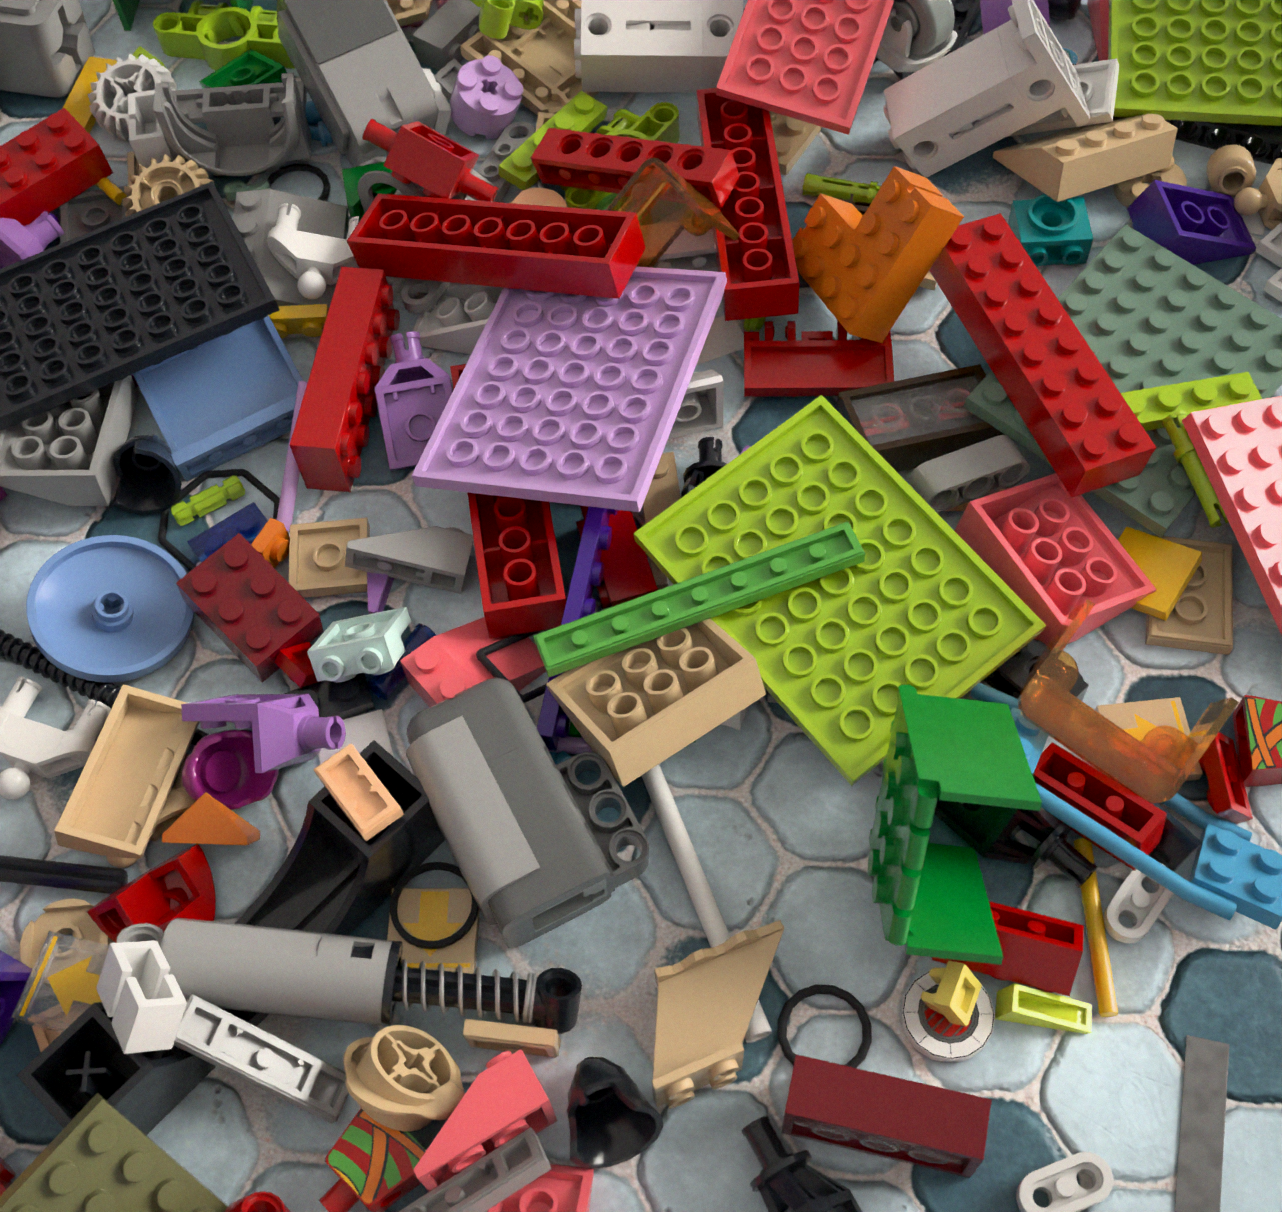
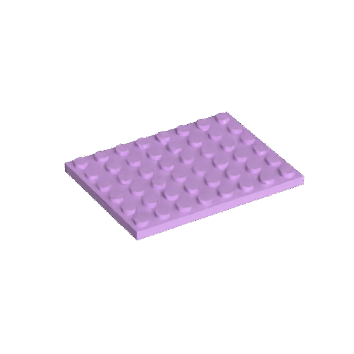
[412,266,727,512]

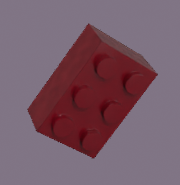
[176,533,323,683]

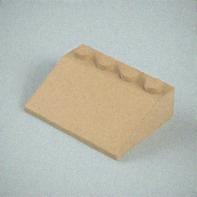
[993,114,1178,202]
[546,618,766,787]

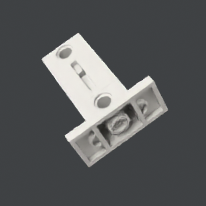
[574,0,744,93]
[883,0,1091,178]

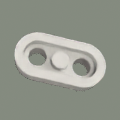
[1103,863,1173,944]
[1016,1152,1113,1212]

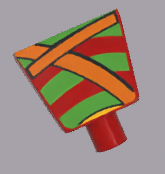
[1233,695,1282,787]
[319,1108,426,1212]

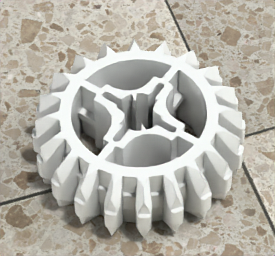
[88,54,178,142]

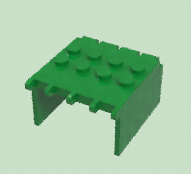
[868,684,1042,965]

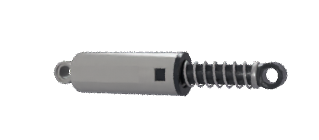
[116,918,582,1034]

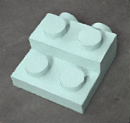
[307,607,411,683]

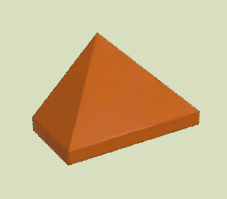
[162,792,260,846]

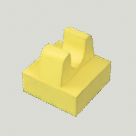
[921,960,982,1027]

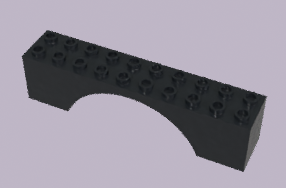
[17,740,445,1135]

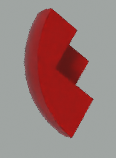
[87,844,216,943]

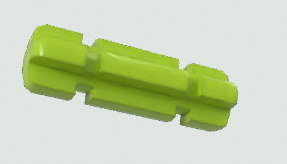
[171,476,245,526]

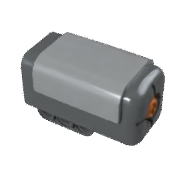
[406,677,649,948]

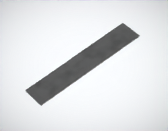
[1174,1035,1229,1212]

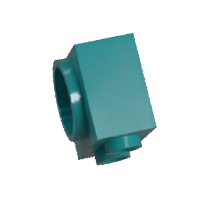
[1008,194,1093,267]

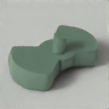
[224,180,270,201]

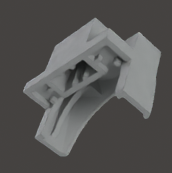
[153,73,311,177]

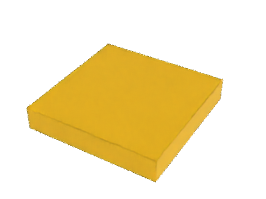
[1118,526,1202,621]

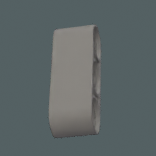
[909,435,1030,513]

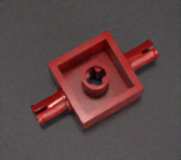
[362,119,499,202]

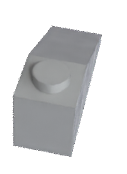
[345,526,473,594]

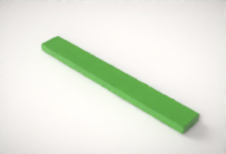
[533,521,865,677]

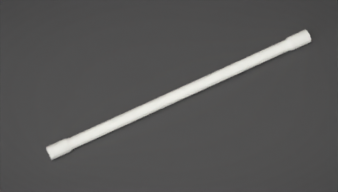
[567,593,772,1043]

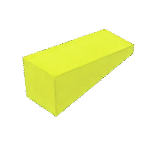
[995,983,1092,1034]

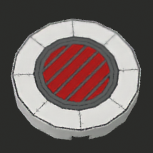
[901,971,995,1063]

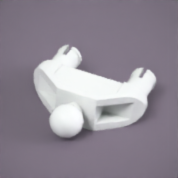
[267,203,359,299]
[0,676,111,800]

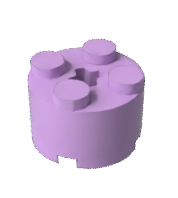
[450,55,524,139]

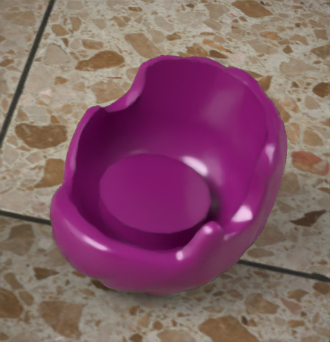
[182,730,279,810]

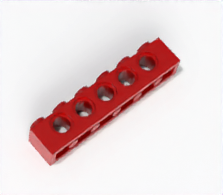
[530,128,740,208]

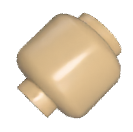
[1206,144,1256,197]

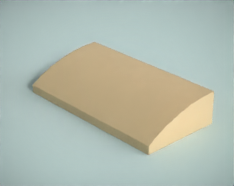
[54,684,200,859]

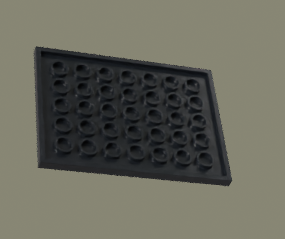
[0,181,280,431]

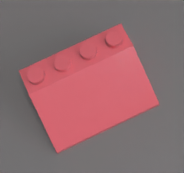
[954,473,1157,651]

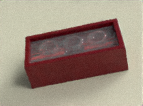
[781,1054,992,1178]

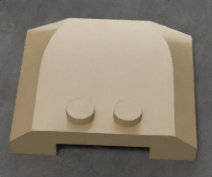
[460,0,599,116]

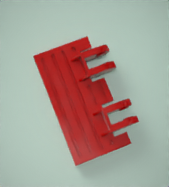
[744,321,894,397]

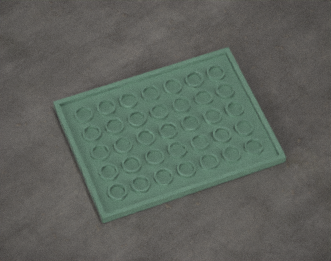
[963,224,1282,538]

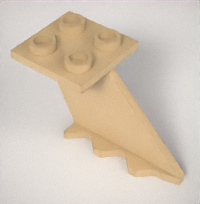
[651,920,784,1109]

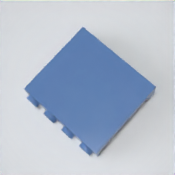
[133,315,303,481]

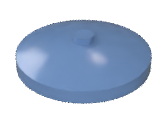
[26,535,195,683]

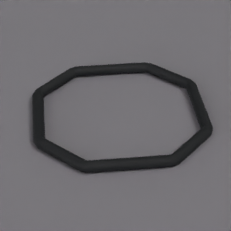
[158,469,280,571]

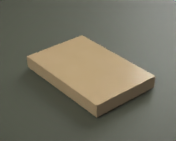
[1145,535,1233,655]

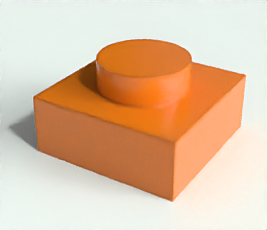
[251,517,290,569]

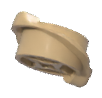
[343,1025,465,1131]

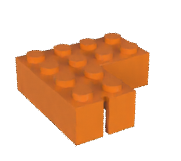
[792,166,964,343]

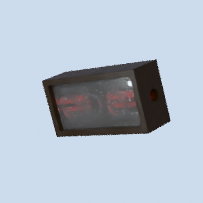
[835,364,1005,472]

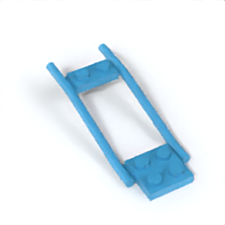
[970,683,1282,930]

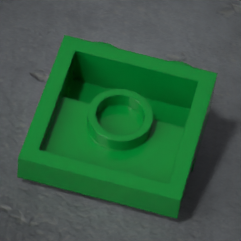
[199,49,287,89]

